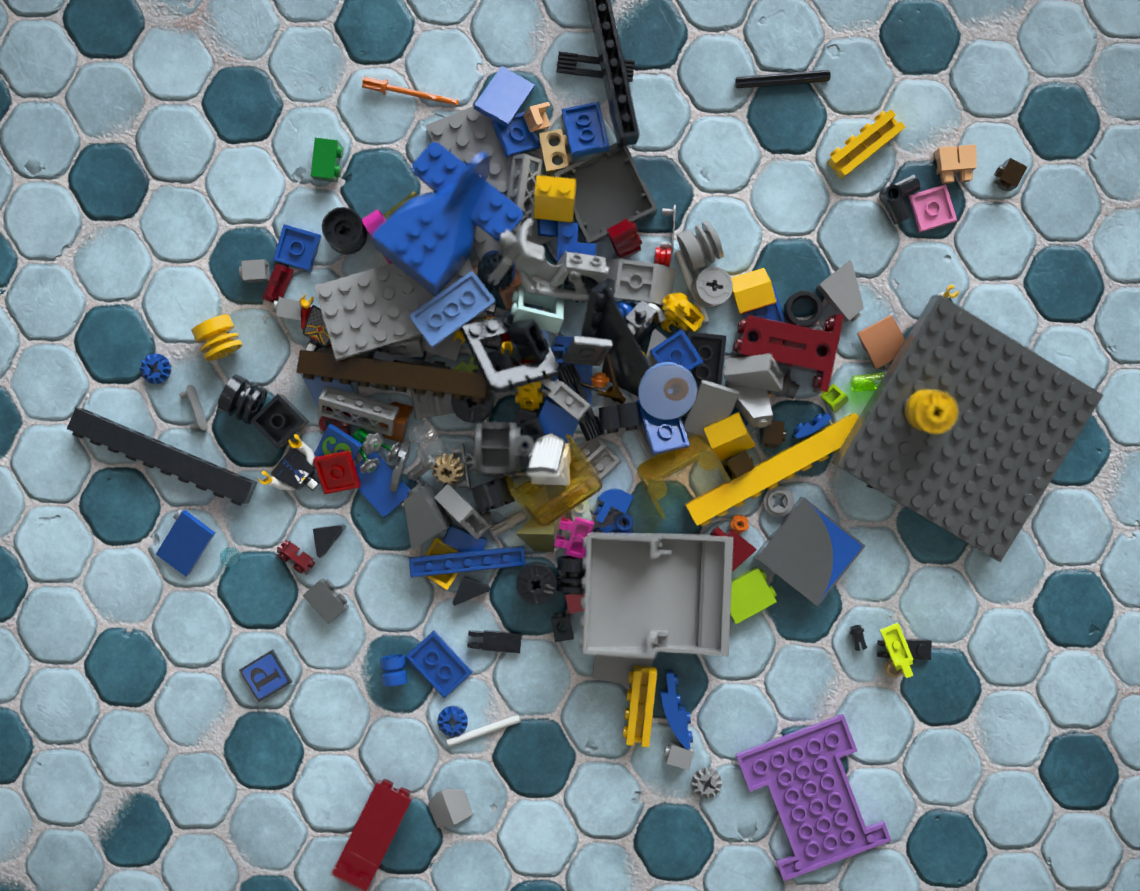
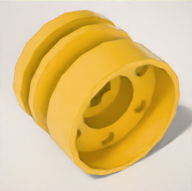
[191,314,243,361]
[905,390,958,434]

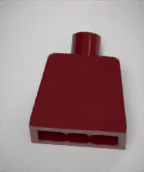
[710,526,757,572]

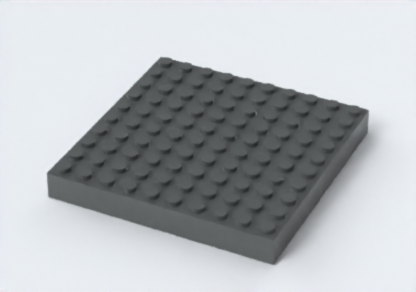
[832,295,1103,562]

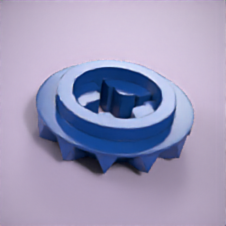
[139,353,171,384]
[437,706,468,737]

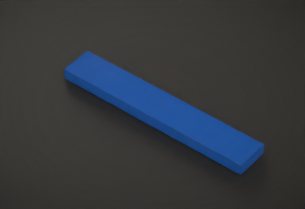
[409,546,526,577]

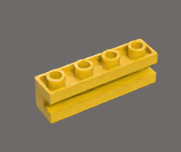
[827,109,905,180]
[623,665,657,747]

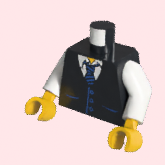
[624,301,676,356]
[257,434,320,491]

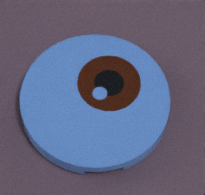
[638,362,697,420]

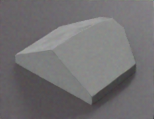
[428,788,473,828]

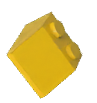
[534,176,577,223]

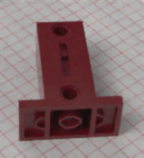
[733,314,844,394]
[330,778,413,891]

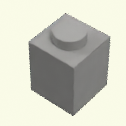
[239,259,270,283]
[273,297,302,321]
[663,741,694,770]

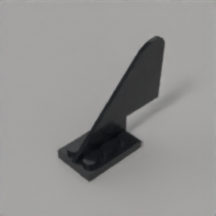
[581,278,651,397]

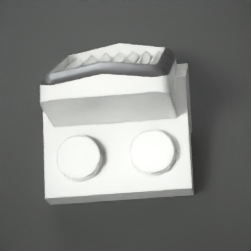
[526,433,571,485]

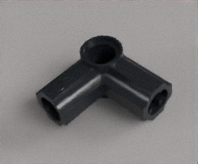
[879,175,921,225]

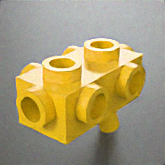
[661,292,705,333]
[514,362,543,411]

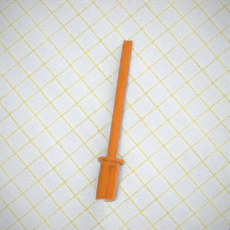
[362,77,459,106]

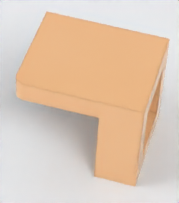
[523,102,550,132]

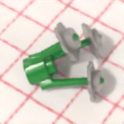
[352,428,401,473]

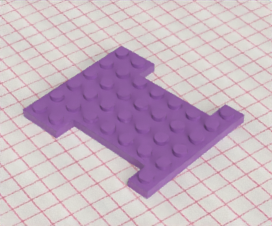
[735,714,892,881]

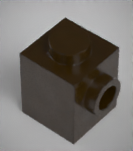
[993,158,1027,191]
[760,421,786,448]
[720,450,755,481]

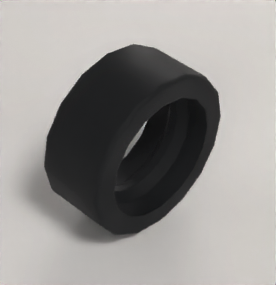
[784,290,823,327]

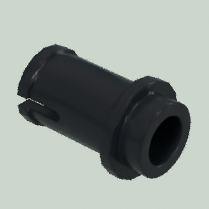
[849,625,867,651]

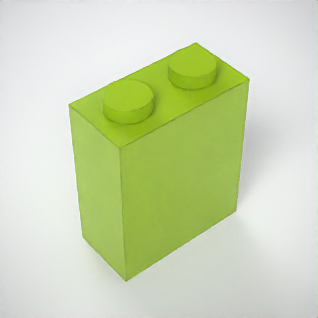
[730,566,777,624]

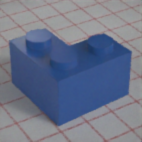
[557,222,596,262]

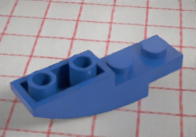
[659,670,693,749]

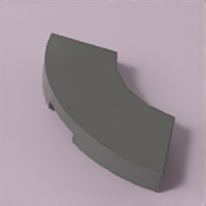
[389,440,411,492]

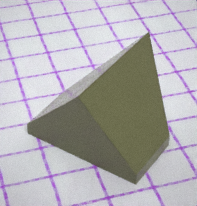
[515,513,555,552]

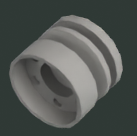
[676,220,724,272]

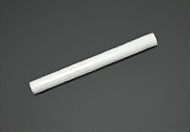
[675,250,710,324]
[447,715,521,747]

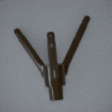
[580,354,626,404]

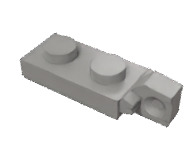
[541,378,591,421]

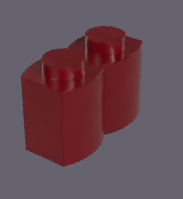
[607,218,643,260]

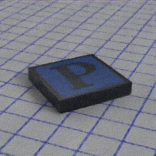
[239,649,293,703]

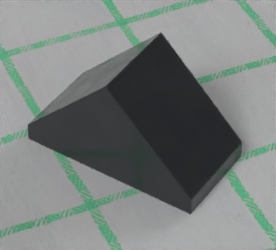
[313,524,346,558]
[452,575,491,606]

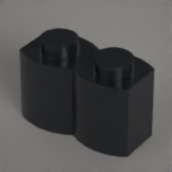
[508,320,550,361]
[598,402,642,434]

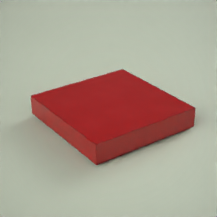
[313,450,361,494]

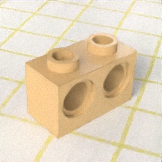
[539,129,572,175]

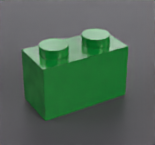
[310,138,344,183]

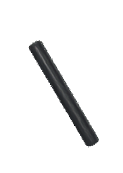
[735,70,831,89]

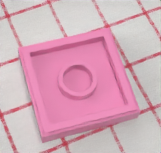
[908,184,957,233]

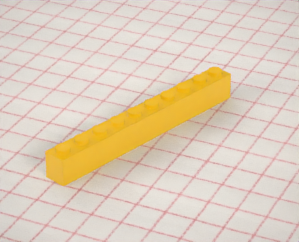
[684,413,858,527]

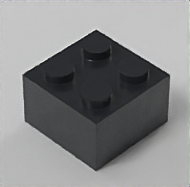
[250,394,309,449]

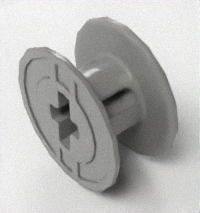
[690,267,733,308]

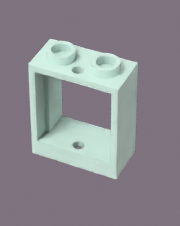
[511,284,564,334]

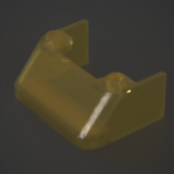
[505,434,603,526]
[637,434,731,519]

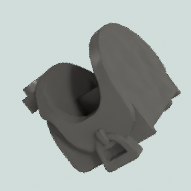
[475,421,535,477]

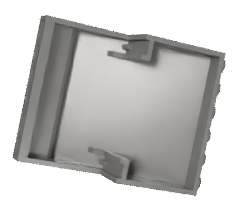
[580,533,733,658]

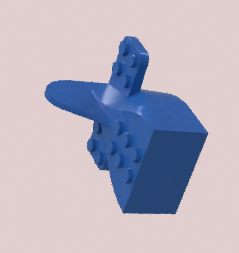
[372,142,523,296]

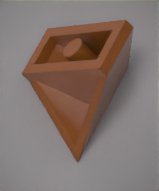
[379,401,413,443]

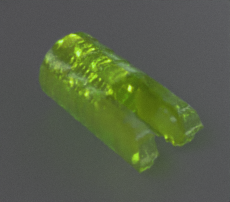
[851,372,885,392]

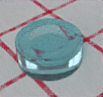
[220,547,241,567]

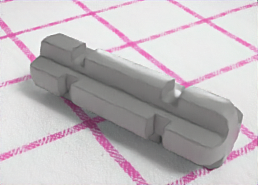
[408,456,436,481]

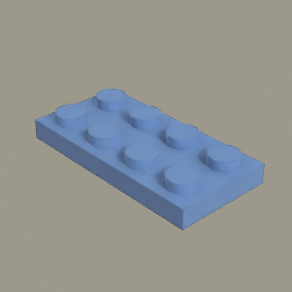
[409,270,496,349]

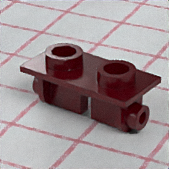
[262,263,294,303]
[277,540,316,575]

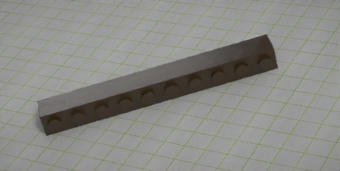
[296,350,490,403]

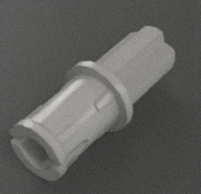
[490,510,527,537]

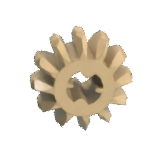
[432,453,465,486]

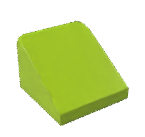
[820,383,849,413]

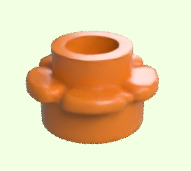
[590,372,609,388]
[730,515,749,534]

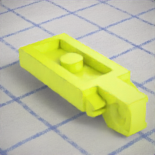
[879,623,914,678]

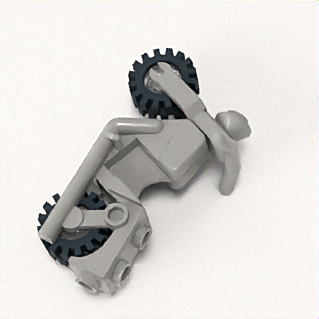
[477,219,609,303]

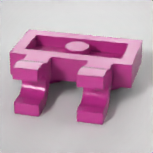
[554,517,594,559]

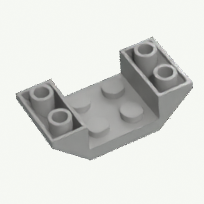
[603,259,676,306]

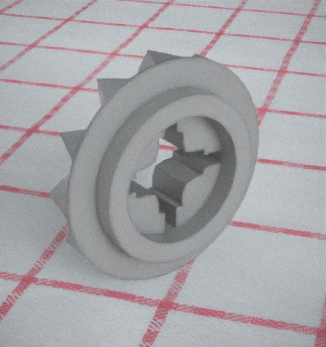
[763,486,794,517]
[691,768,722,799]

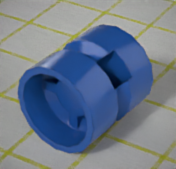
[380,654,408,686]

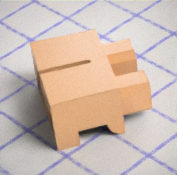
[934,144,977,184]

